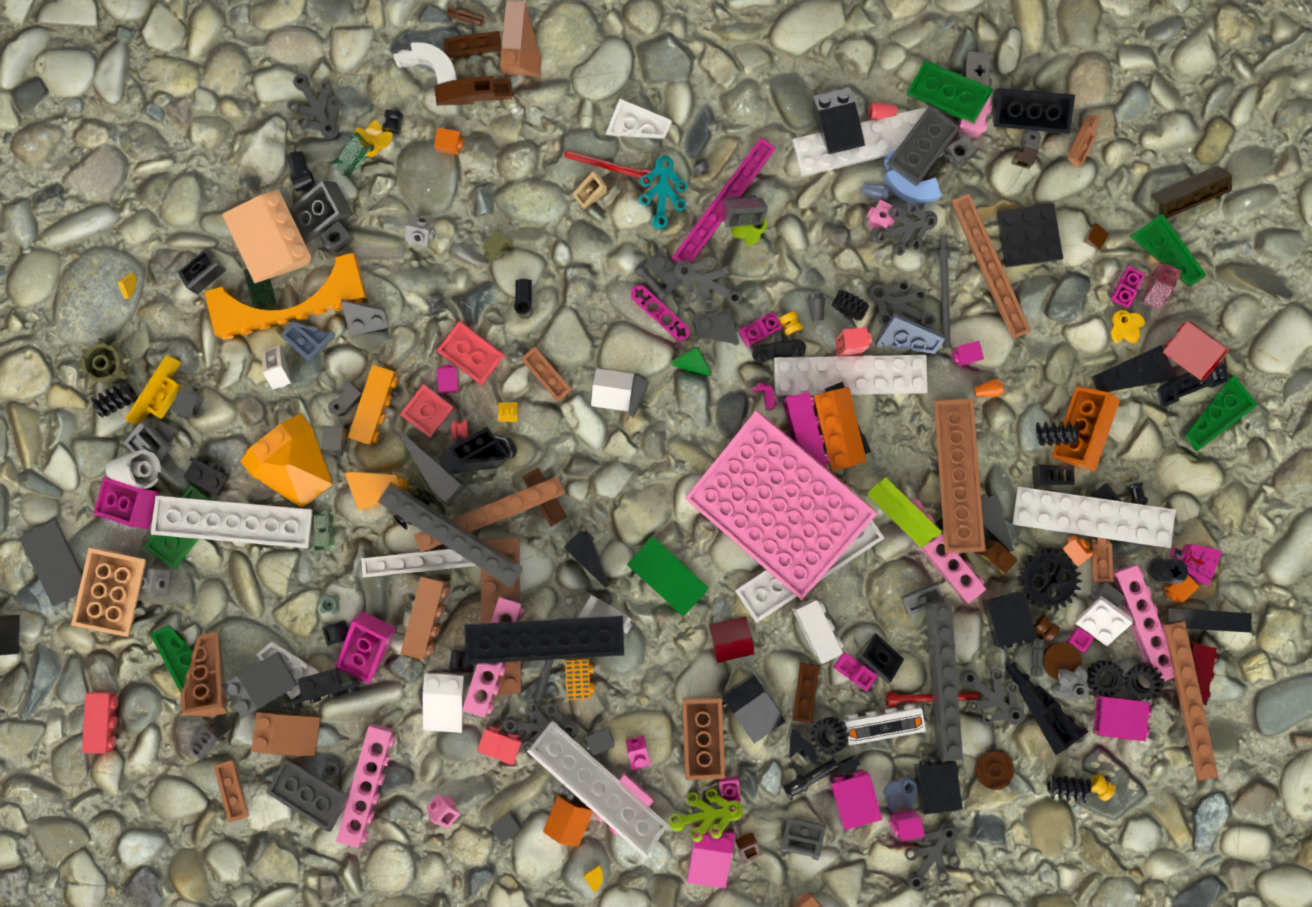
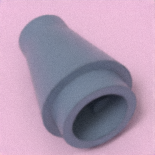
[860,183,890,202]

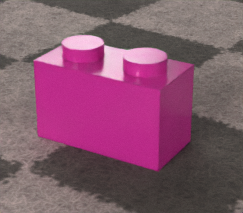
[888,809,925,841]

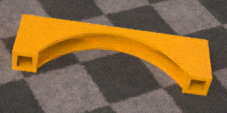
[204,253,368,340]

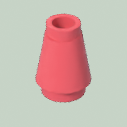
[868,101,897,121]

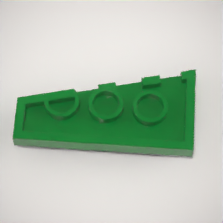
[1129,214,1207,287]
[1184,375,1258,451]
[150,625,193,693]

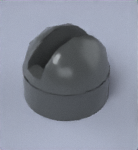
[693,159,709,175]

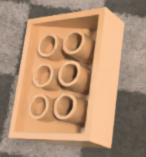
[222,189,311,284]
[71,548,147,637]

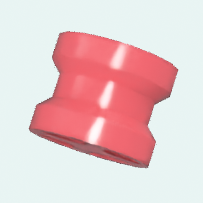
[451,420,470,440]

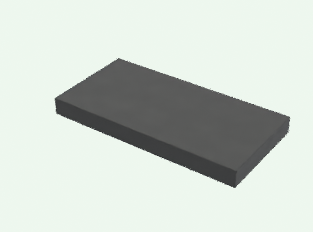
[886,105,960,186]
[19,520,83,606]
[267,758,350,832]

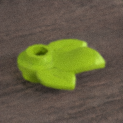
[731,219,768,246]

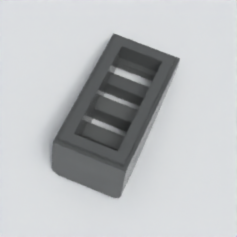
[629,376,649,418]

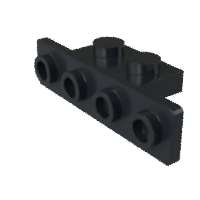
[284,668,364,709]

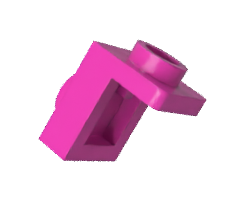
[752,383,777,411]
[626,736,651,770]

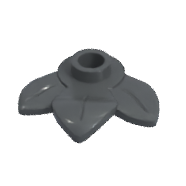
[1051,665,1089,699]

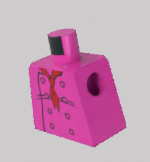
[1169,544,1222,585]

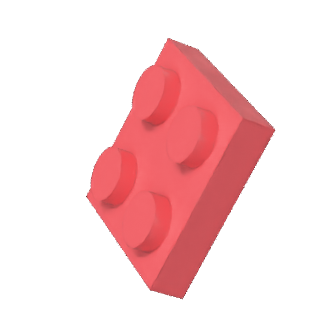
[400,384,454,438]

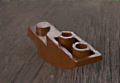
[434,76,513,106]

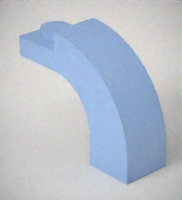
[884,150,941,204]

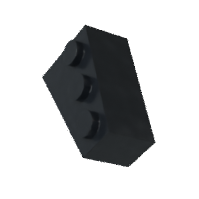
[438,427,510,475]

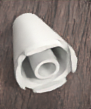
[106,449,161,489]

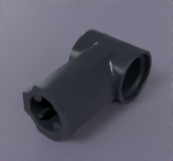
[286,151,315,192]
[514,279,533,319]

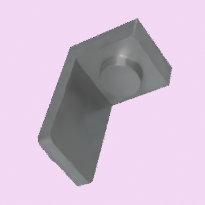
[188,715,232,760]

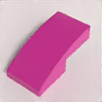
[833,651,878,692]

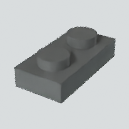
[901,582,944,616]

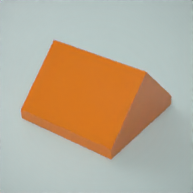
[543,795,593,847]

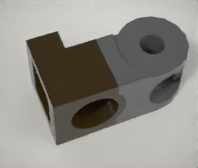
[1011,130,1041,169]

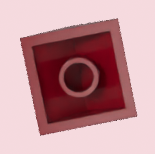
[709,617,755,663]

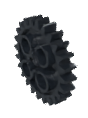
[1018,548,1082,610]

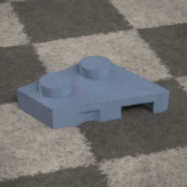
[280,322,335,362]

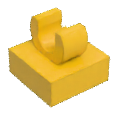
[498,402,518,422]

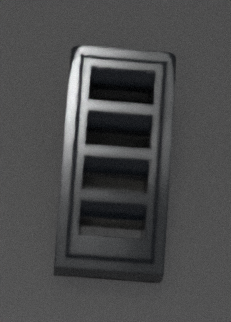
[1032,465,1075,485]

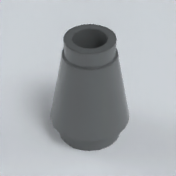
[807,293,825,321]

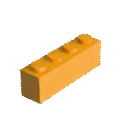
[348,365,399,446]

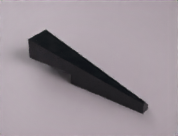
[1006,662,1089,756]

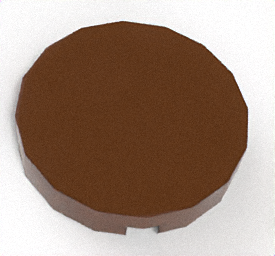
[1043,642,1082,680]
[974,750,1015,790]

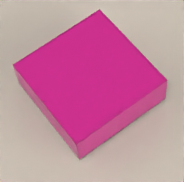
[1066,626,1095,653]

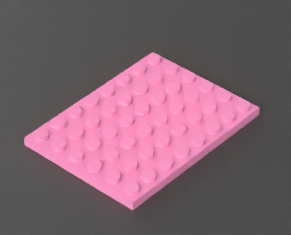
[685,410,878,600]

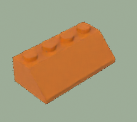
[811,386,867,471]
[1051,386,1120,472]

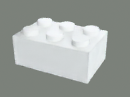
[792,598,844,664]

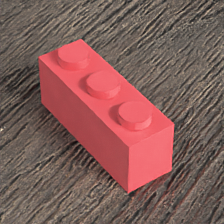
[835,327,872,357]
[82,691,118,753]

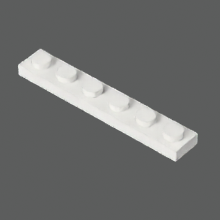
[361,549,477,578]

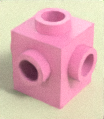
[866,199,896,230]
[426,793,460,829]

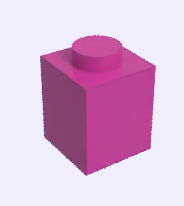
[952,341,984,367]
[437,365,460,394]

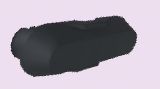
[752,339,806,363]

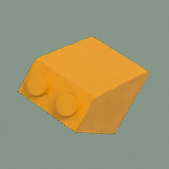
[345,472,410,511]

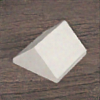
[591,368,634,412]

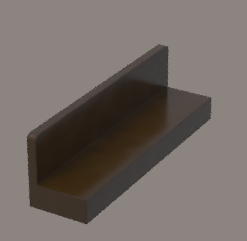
[1151,166,1232,219]

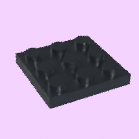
[997,204,1063,268]

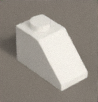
[262,344,291,389]

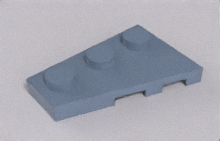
[875,313,945,354]

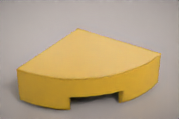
[118,272,137,299]
[583,864,603,893]

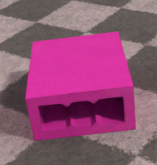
[1093,695,1151,742]
[830,769,882,830]

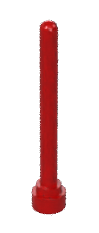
[564,151,652,184]
[886,692,979,707]

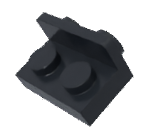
[183,456,230,496]

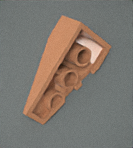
[501,0,541,76]
[180,632,228,717]

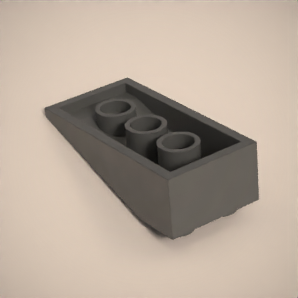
[401,433,467,504]

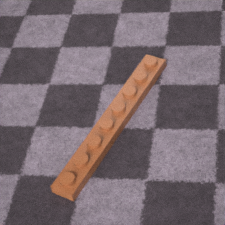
[950,194,1031,340]
[413,476,565,553]
[1163,621,1219,781]

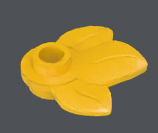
[354,120,393,157]
[1111,310,1145,343]

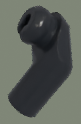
[495,435,517,458]

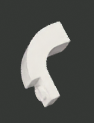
[393,42,458,85]

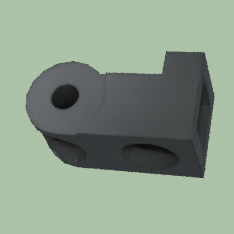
[328,380,363,416]

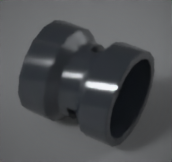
[382,110,404,134]

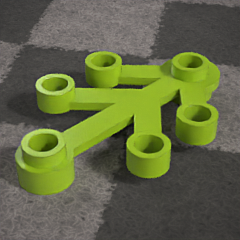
[669,789,744,842]

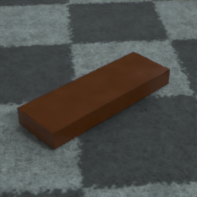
[443,31,502,59]
[522,468,567,527]
[792,662,820,723]

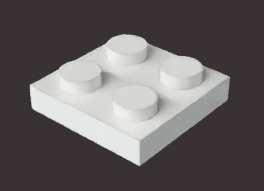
[1075,596,1133,646]

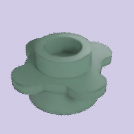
[320,594,340,614]

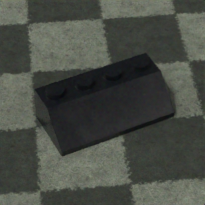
[992,88,1075,134]

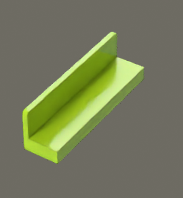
[867,477,942,548]

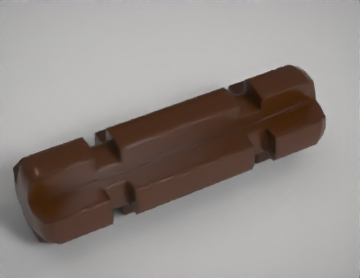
[447,6,484,27]

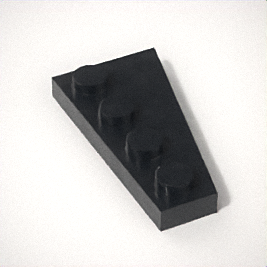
[1091,345,1177,392]

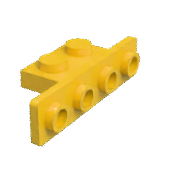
[125,355,183,426]

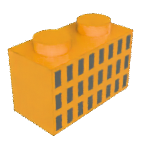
[565,658,595,700]

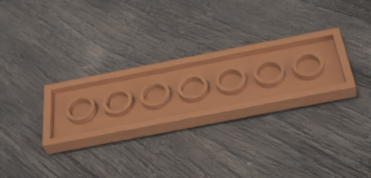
[934,398,985,554]
[481,538,521,694]

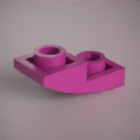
[1111,266,1146,309]
[738,311,783,347]
[719,776,743,819]

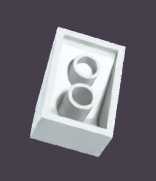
[423,671,467,733]

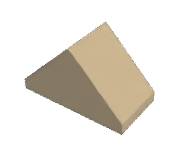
[572,171,607,209]

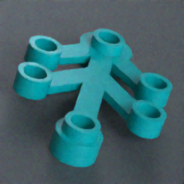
[638,155,688,230]

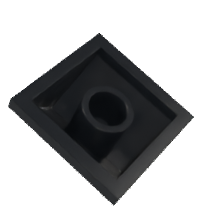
[178,248,226,295]
[856,633,904,684]

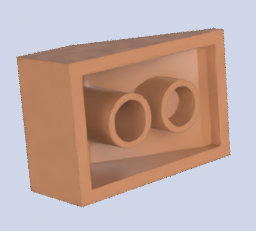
[251,709,321,756]

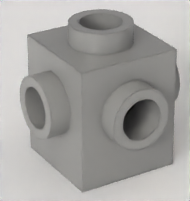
[405,215,436,246]
[140,569,170,598]

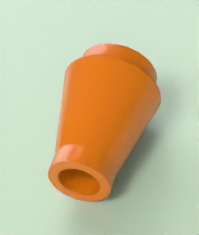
[974,378,1004,398]

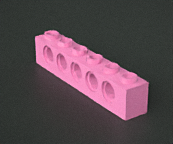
[909,498,986,604]
[1113,565,1174,681]
[462,596,525,718]
[336,724,396,848]

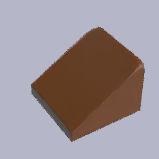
[1083,223,1109,251]
[735,833,762,863]

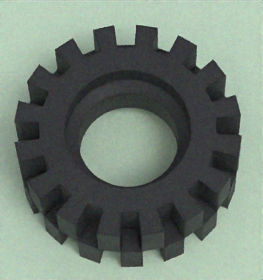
[832,290,869,321]
[1087,660,1125,696]
[1124,662,1165,701]
[811,717,849,755]

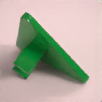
[671,347,712,376]

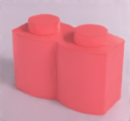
[477,726,522,765]

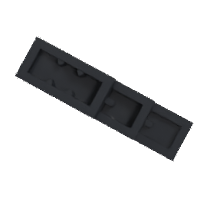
[1168,608,1252,633]

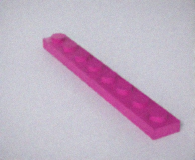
[672,137,776,269]

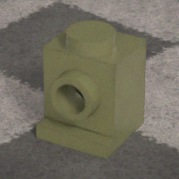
[482,230,513,262]

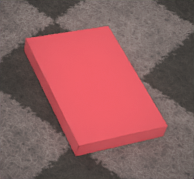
[436,321,505,386]

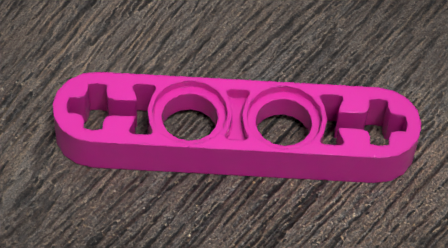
[631,285,690,342]

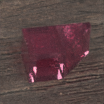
[1141,263,1181,310]

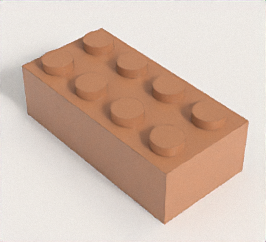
[400,576,451,660]
[682,696,725,780]

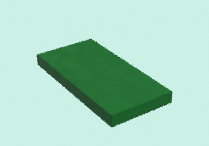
[906,60,993,124]
[143,485,213,570]
[627,536,709,617]

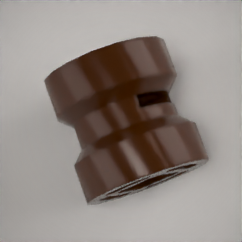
[1034,614,1060,642]

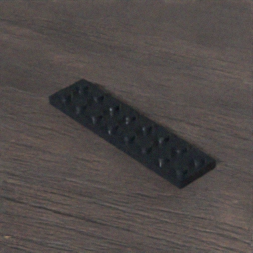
[464,615,625,665]

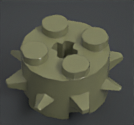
[78,338,131,390]

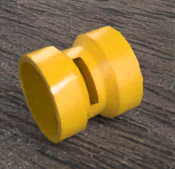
[779,311,804,336]
[1091,773,1116,801]

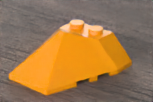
[240,413,333,509]

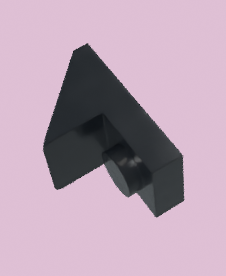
[788,726,820,763]

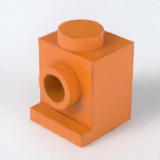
[1063,534,1097,567]

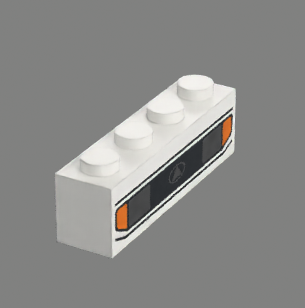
[842,704,926,745]

